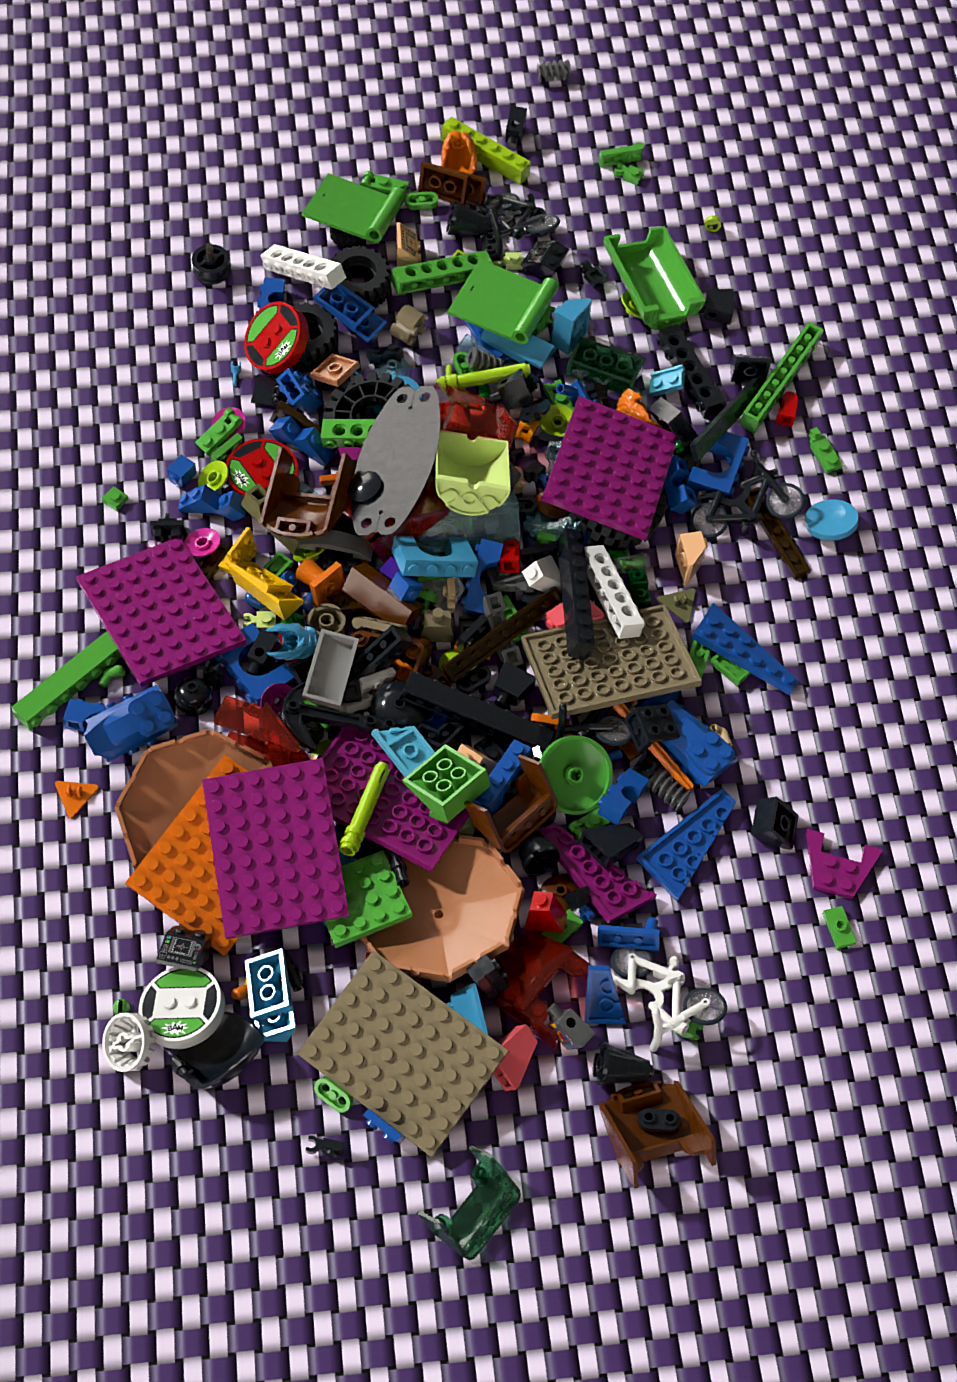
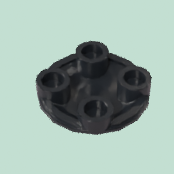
[347,471,383,503]

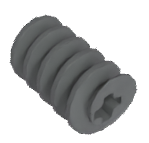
[537,60,571,82]
[465,347,505,372]
[646,771,691,812]

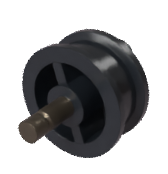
[192,243,231,285]

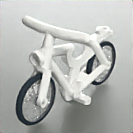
[611,948,727,1052]

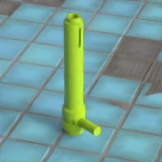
[436,363,531,394]
[338,762,390,856]

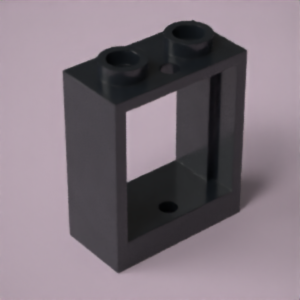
[648,397,698,447]

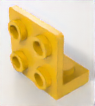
[218,527,258,575]

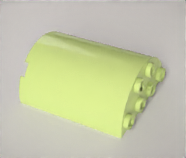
[435,430,510,516]

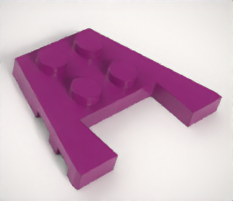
[805,829,882,900]

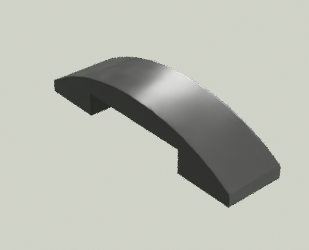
[297,530,374,562]
[483,591,524,666]

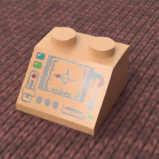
[396,222,421,267]
[675,531,707,585]

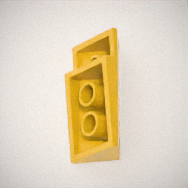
[228,562,304,621]

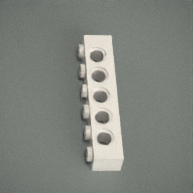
[260,244,346,290]
[584,545,645,639]

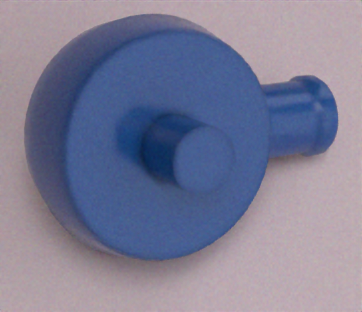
[281,571,298,594]

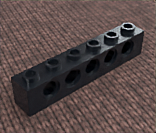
[657,324,725,418]

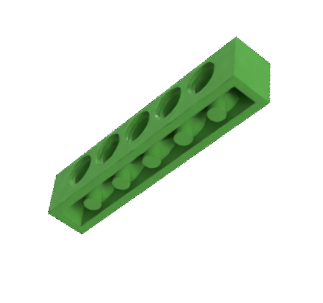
[391,251,493,295]
[321,419,376,448]

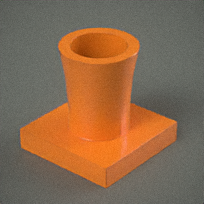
[296,558,345,608]

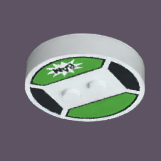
[139,967,225,1049]

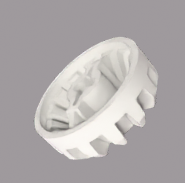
[102,1013,156,1072]

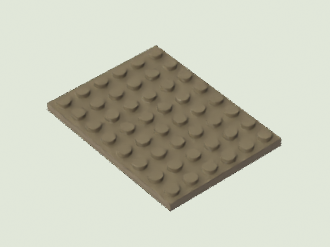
[521,604,702,720]
[297,950,509,1158]

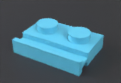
[649,365,685,397]

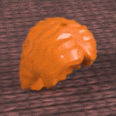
[441,131,477,175]
[617,389,663,429]

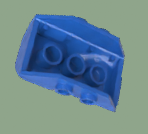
[83,685,178,762]
[658,700,739,786]

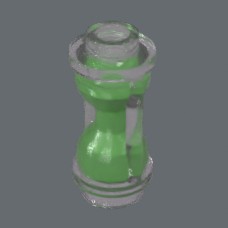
[611,552,650,574]

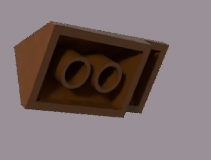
[418,161,490,207]
[342,563,425,628]

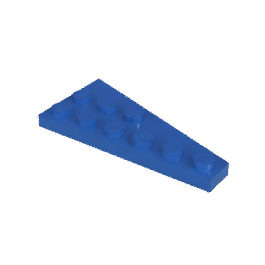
[691,603,798,696]
[636,788,736,902]

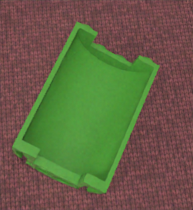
[603,226,706,330]

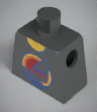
[546,1003,595,1050]

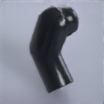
[509,447,525,465]

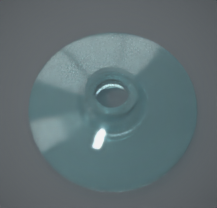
[375,358,410,378]

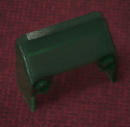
[417,1145,521,1260]

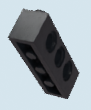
[347,625,414,682]

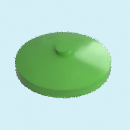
[539,735,613,815]

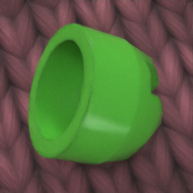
[113,999,131,1015]

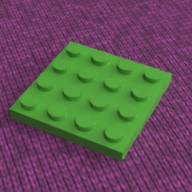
[324,850,413,948]

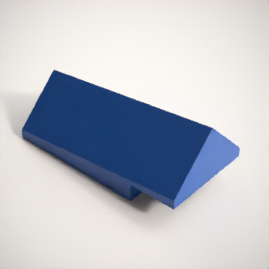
[313,283,387,345]

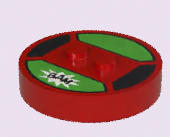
[244,302,309,374]
[226,439,299,498]

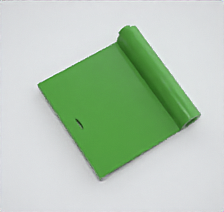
[301,173,406,243]
[447,259,559,344]

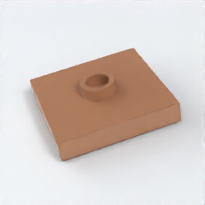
[310,353,360,387]

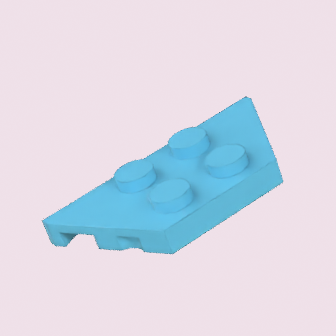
[371,726,435,777]

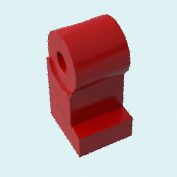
[775,391,798,427]
[500,539,520,573]

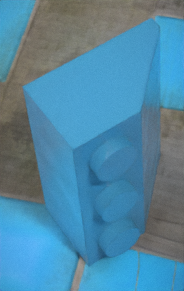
[551,298,592,355]
[447,983,489,1036]

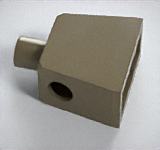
[419,608,455,642]

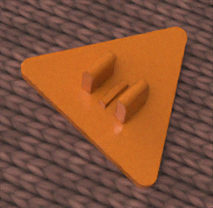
[55,781,99,819]

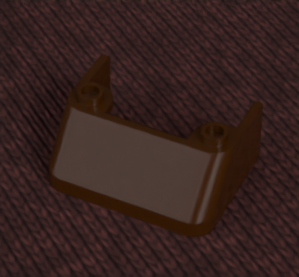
[351,628,433,675]
[464,754,558,853]

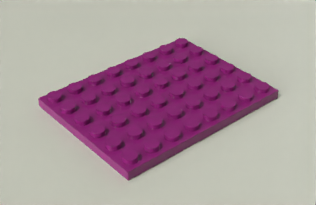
[541,396,678,541]
[76,537,246,687]
[320,713,473,872]
[202,758,350,939]

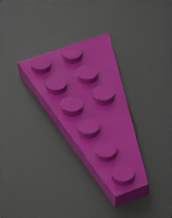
[539,823,657,924]

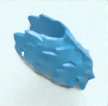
[266,623,319,660]

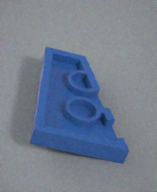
[584,965,626,1025]

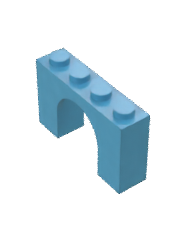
[392,535,478,577]

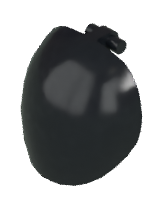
[170,1012,265,1088]

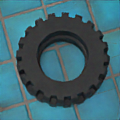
[330,246,391,308]
[293,302,339,370]

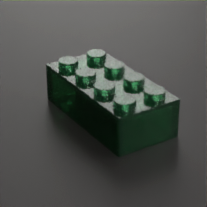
[566,336,645,394]

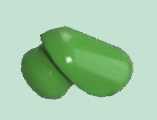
[98,665,126,688]

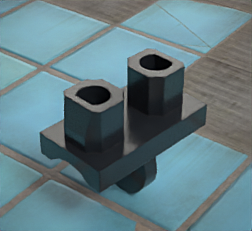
[150,513,185,542]

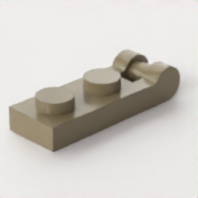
[352,617,408,633]

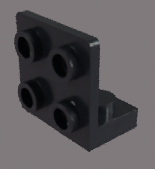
[624,704,680,753]

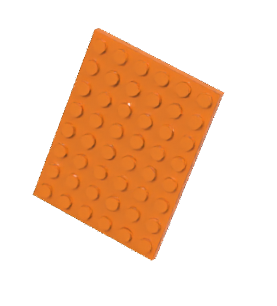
[125,755,247,957]

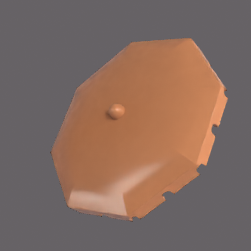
[115,730,273,871]
[360,835,525,983]

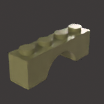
[241,484,301,554]

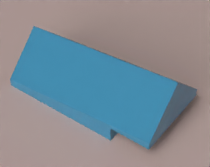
[479,329,557,369]
[245,948,297,1042]

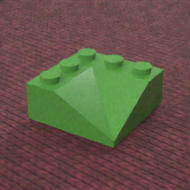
[402,744,491,822]

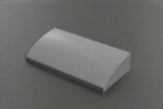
[302,628,359,711]

